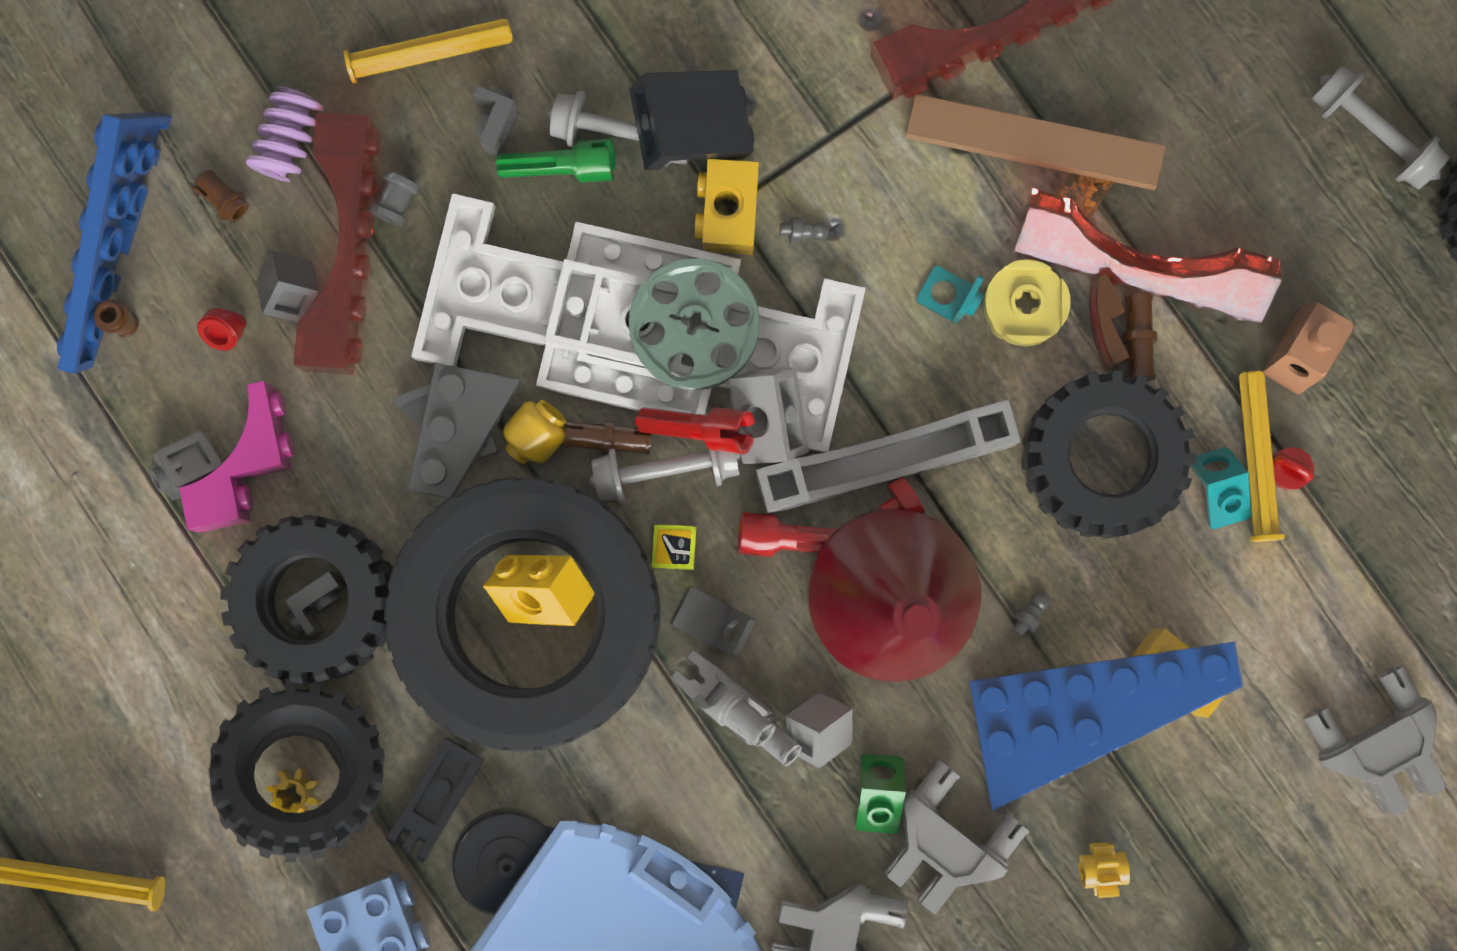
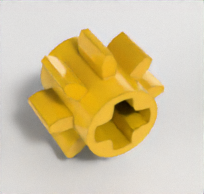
[266,767,323,813]
[1079,842,1130,898]

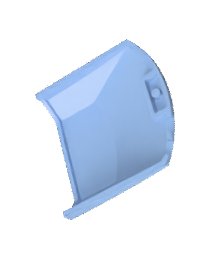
[470,821,761,951]

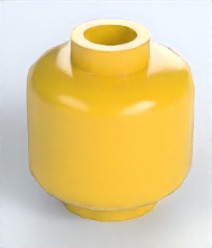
[503,400,566,464]

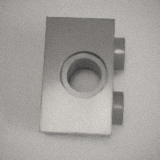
[729,367,809,464]

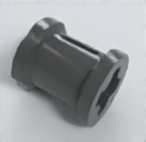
[368,171,420,227]

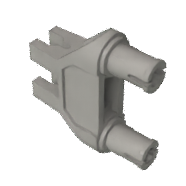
[671,650,802,766]
[1302,664,1447,816]
[884,760,1030,914]
[771,884,908,951]

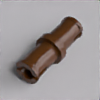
[1123,293,1158,382]
[565,420,652,455]

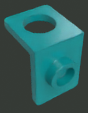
[916,266,985,325]
[1190,447,1251,529]

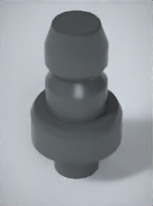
[779,217,828,243]
[1012,591,1051,637]

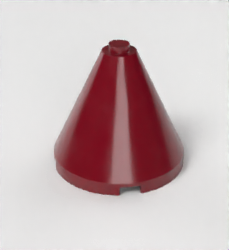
[807,508,981,682]

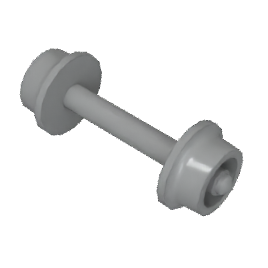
[1311,65,1450,190]
[547,91,689,167]
[588,449,742,506]

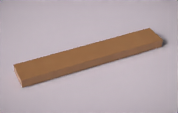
[906,94,1166,191]

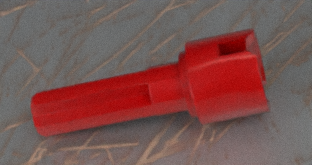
[635,407,755,455]
[737,512,837,557]

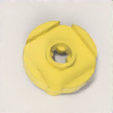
[983,260,1071,346]

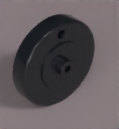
[451,808,551,915]

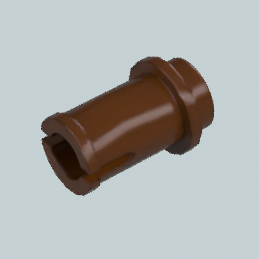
[193,170,249,223]
[94,299,139,337]

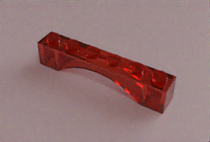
[870,0,1113,100]
[293,112,381,375]
[1014,188,1282,323]

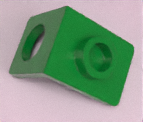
[855,754,906,834]

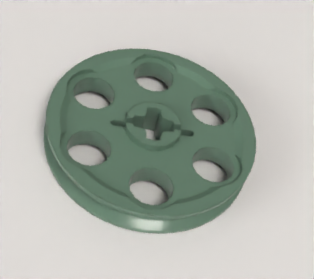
[629,258,760,390]

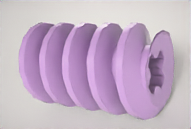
[246,86,324,182]

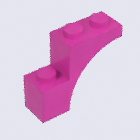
[179,381,295,533]

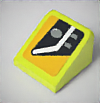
[651,525,697,570]

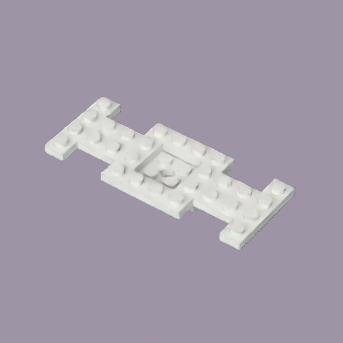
[411,193,866,453]

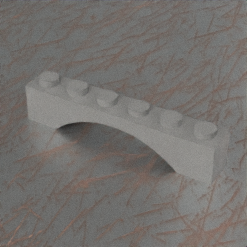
[755,399,1021,514]

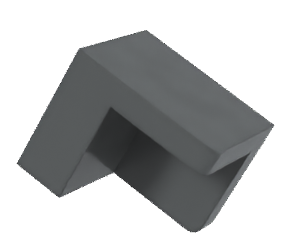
[256,250,319,324]

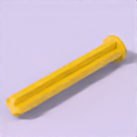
[344,18,513,84]
[1238,371,1285,542]
[0,857,166,912]

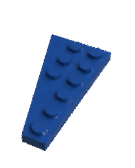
[57,112,172,374]
[970,641,1244,811]

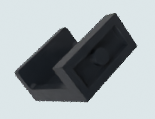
[629,70,754,170]

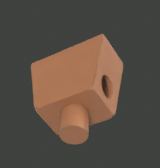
[1262,302,1355,395]

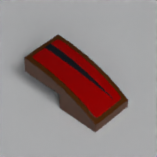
[1089,273,1130,371]

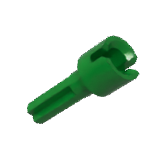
[496,138,616,183]

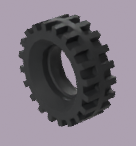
[1021,370,1196,539]
[208,682,385,862]

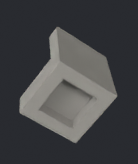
[786,693,853,768]

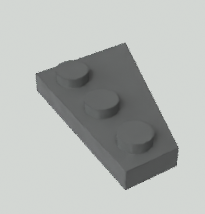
[408,363,522,498]

